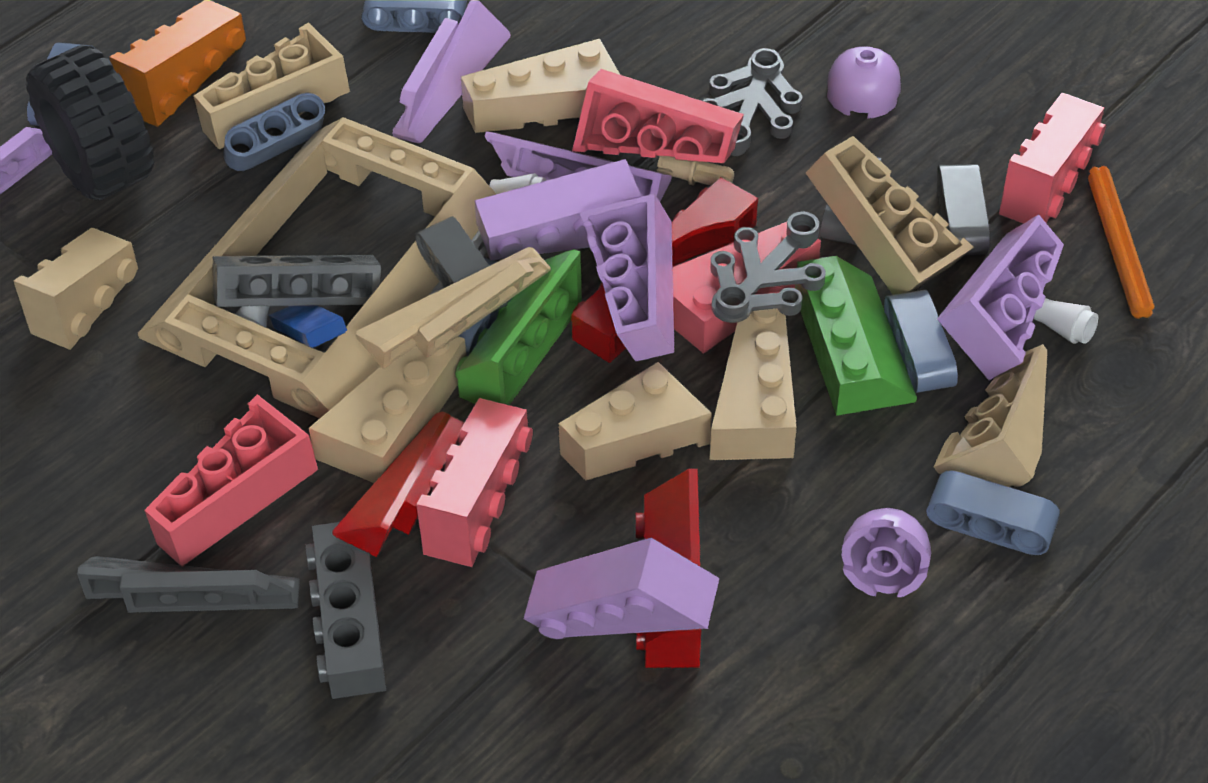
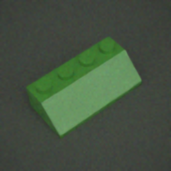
[455,249,582,405]
[795,256,917,416]

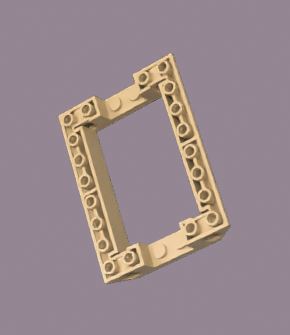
[138,117,496,418]

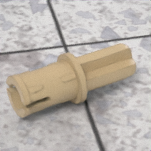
[657,156,734,186]

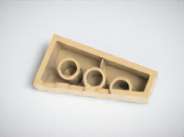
[194,22,350,149]
[461,39,620,133]
[806,136,974,295]
[710,309,797,460]
[309,336,466,483]

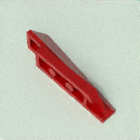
[332,412,465,557]

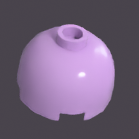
[827,47,901,118]
[841,508,931,597]

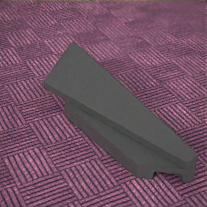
[77,556,300,613]

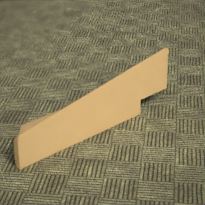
[356,247,551,369]

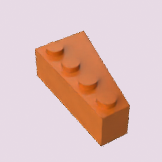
[109,0,246,127]

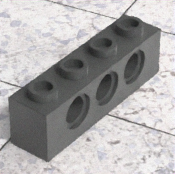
[213,255,381,307]
[306,522,386,699]

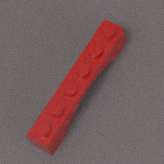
[571,177,758,363]

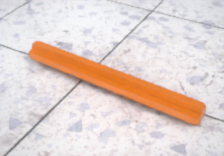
[1088,166,1155,319]

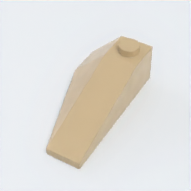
[934,344,1047,487]

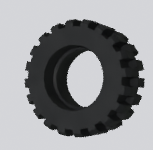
[26,45,154,200]

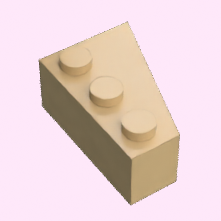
[13,228,138,350]
[559,362,712,480]

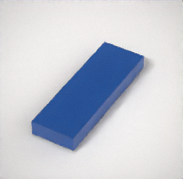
[269,305,347,348]

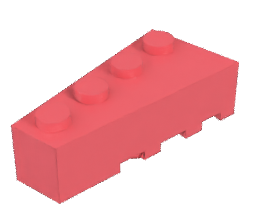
[572,69,744,163]
[999,93,1106,223]
[673,222,821,354]
[144,394,318,567]
[417,398,533,567]

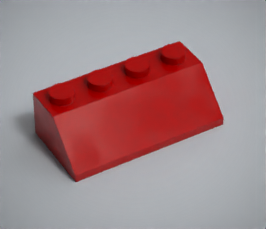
[635,469,701,668]

